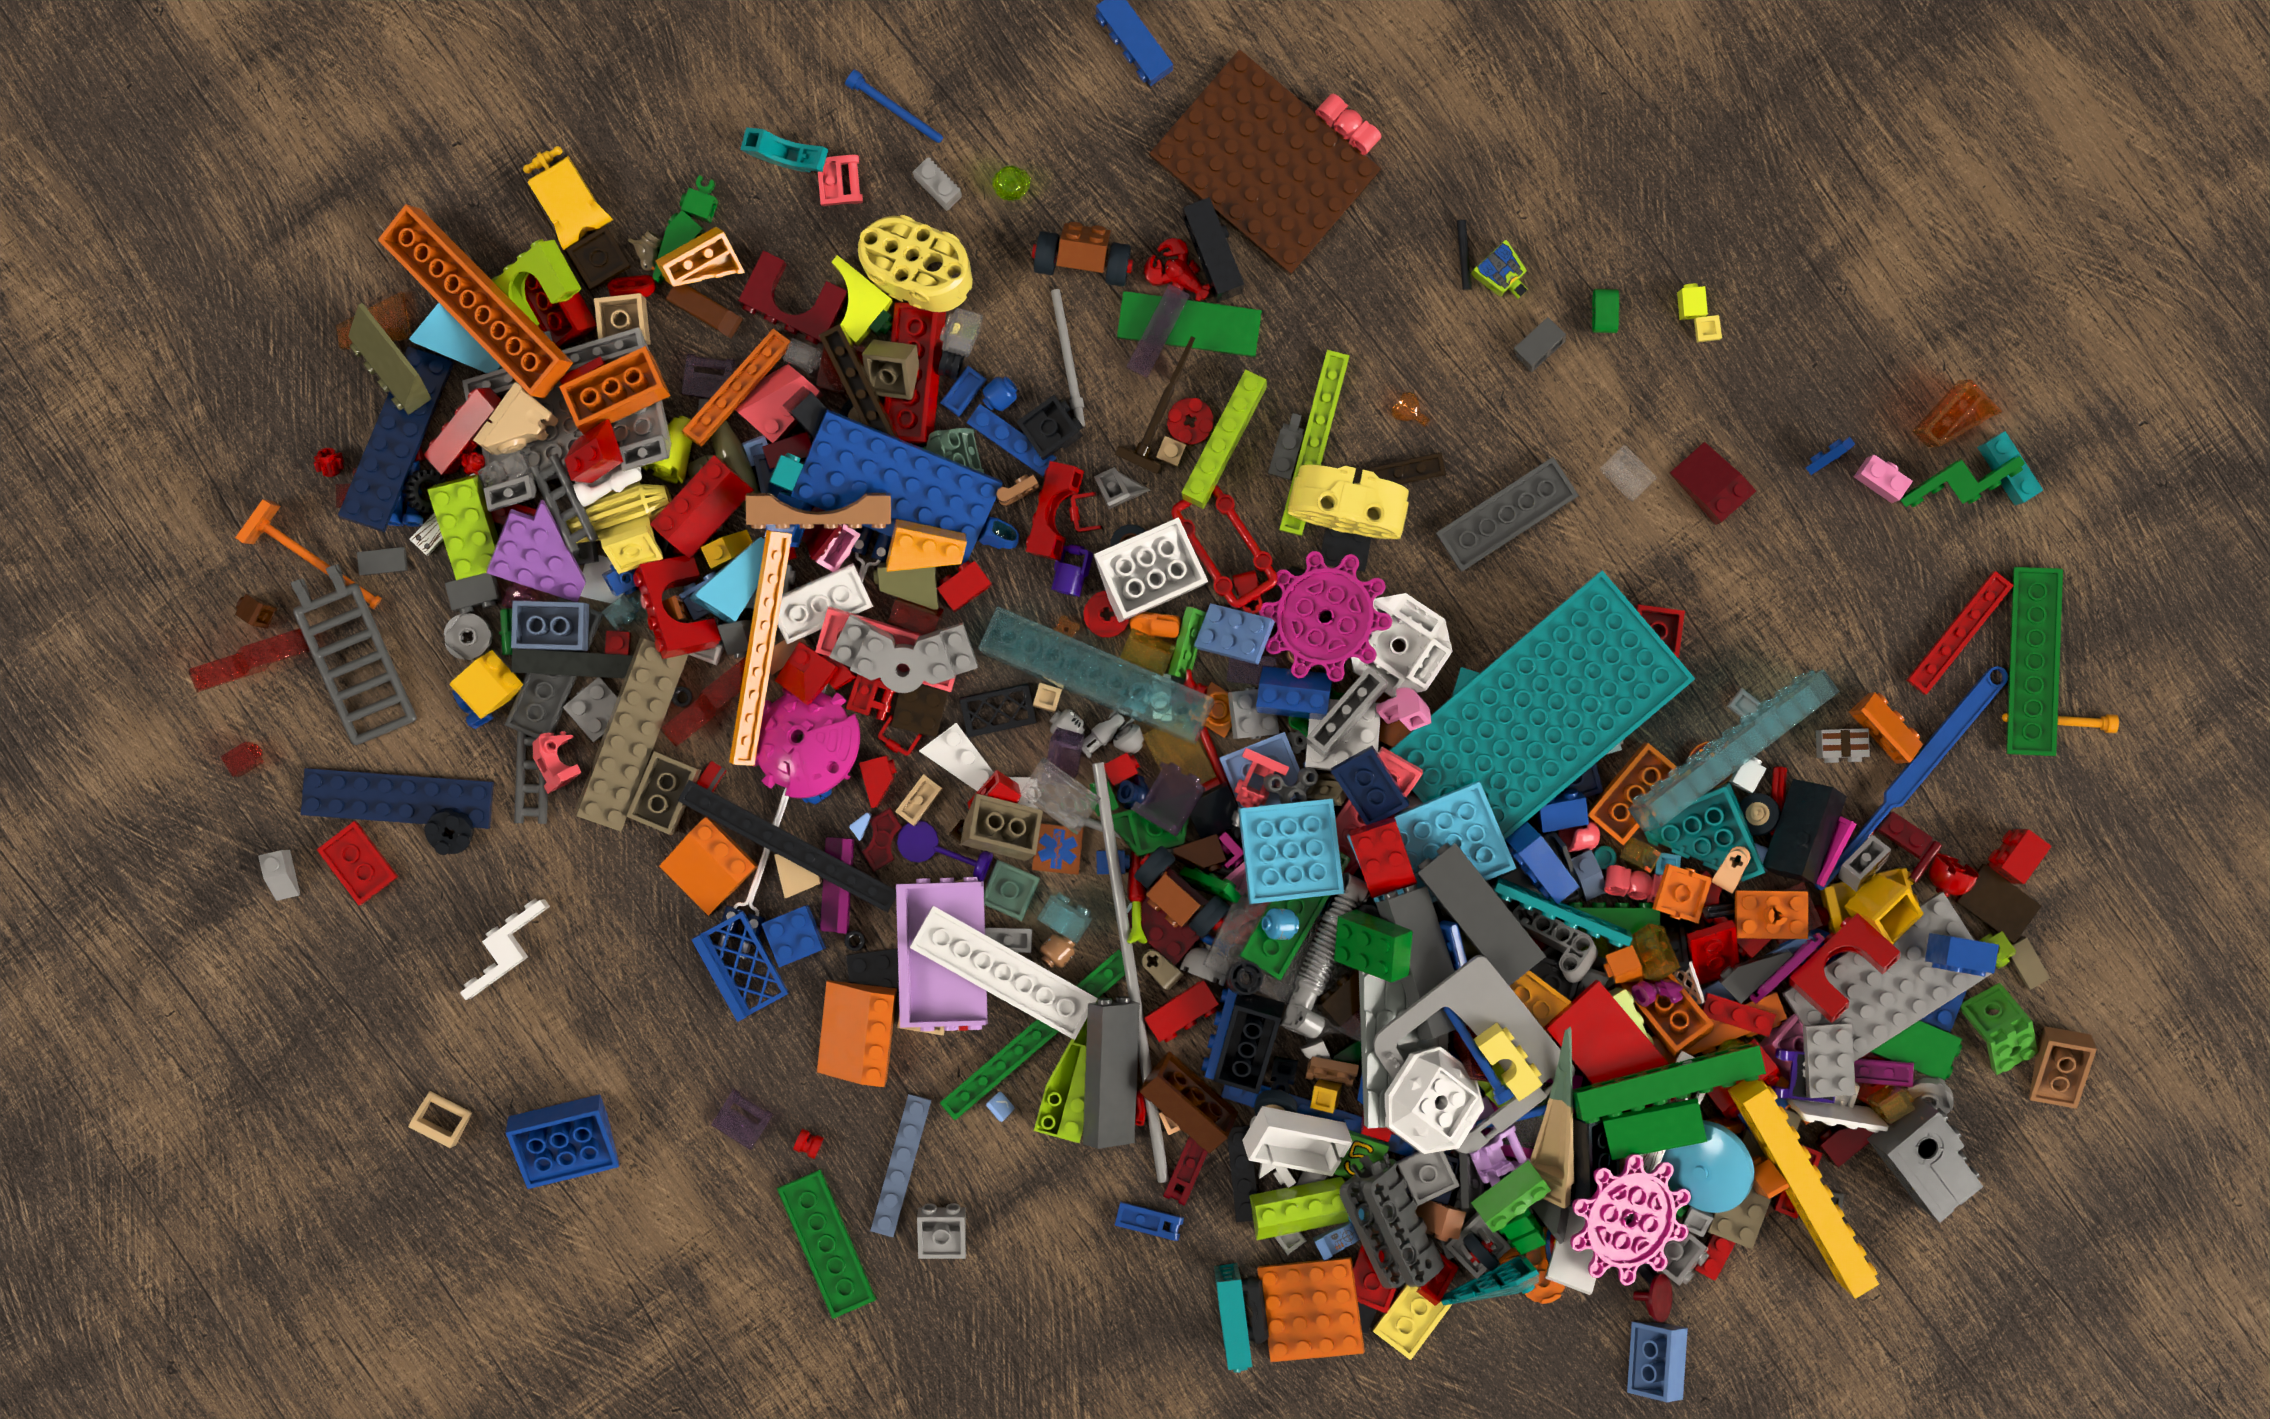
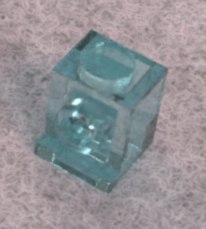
[602,594,641,631]

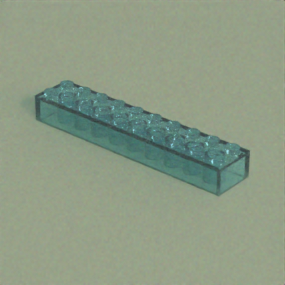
[978,606,1214,745]
[1628,669,1840,832]

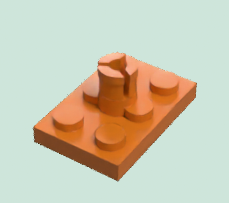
[1735,890,1808,939]

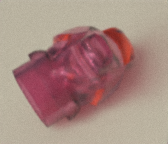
[502,582,535,609]

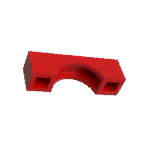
[1026,461,1084,561]
[1698,870,1771,958]

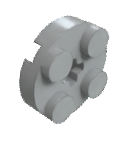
[444,614,493,660]
[1904,1078,1954,1115]

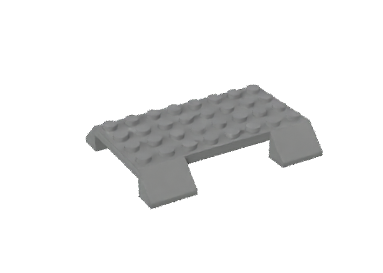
[462,327,671,511]

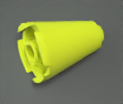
[641,416,692,484]

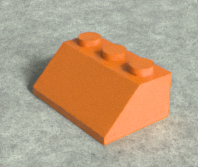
[1849,692,1923,764]

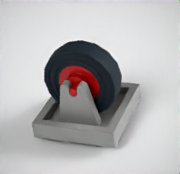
[1444,1212,1511,1279]

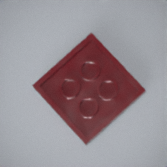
[1127,868,1209,966]

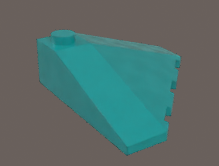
[1641,782,1765,881]
[1441,1254,1539,1306]

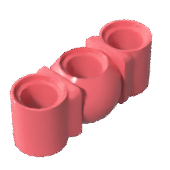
[1315,94,1381,155]
[1604,865,1662,903]

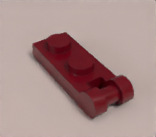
[1163,1136,1208,1206]

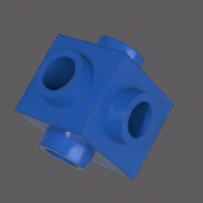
[602,564,638,596]

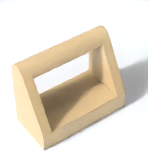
[408,1091,472,1148]

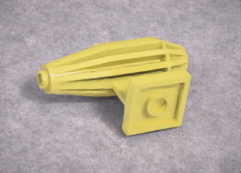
[566,481,672,574]

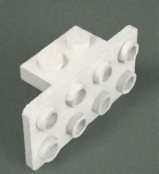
[1785,1083,1889,1133]

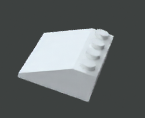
[1094,517,1208,623]

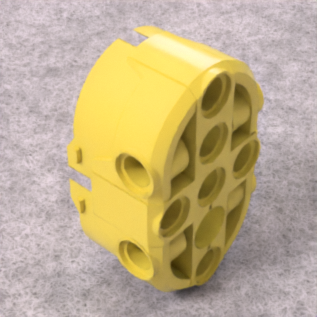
[858,215,973,312]
[1288,465,1409,539]

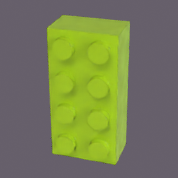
[427,474,499,580]

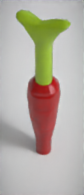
[1127,850,1148,944]

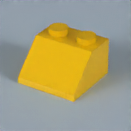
[449,650,524,719]

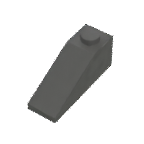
[1718,948,1793,1003]

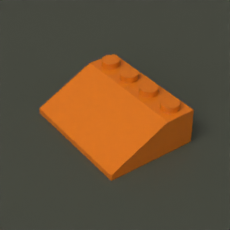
[817,980,897,1087]

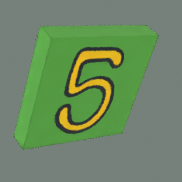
[1334,1130,1389,1179]

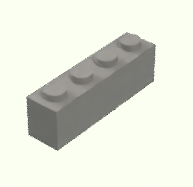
[1306,667,1387,758]

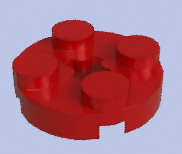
[1167,398,1214,445]
[1084,591,1130,638]

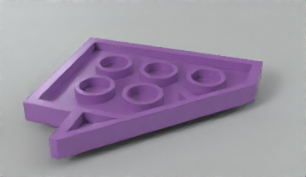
[486,500,586,602]

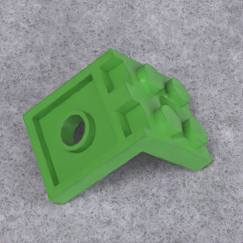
[1960,983,2038,1075]

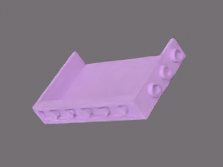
[896,877,988,1031]

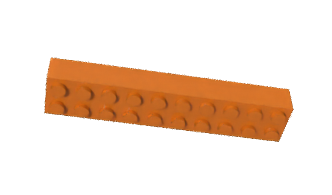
[378,204,573,399]

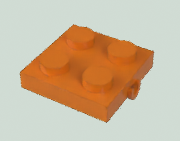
[1652,864,1712,923]

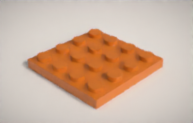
[1257,1257,1365,1362]

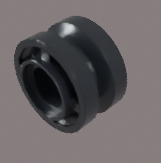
[1226,961,1263,995]

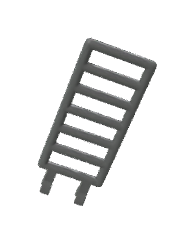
[291,564,417,746]

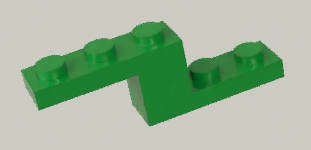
[1900,454,2025,508]

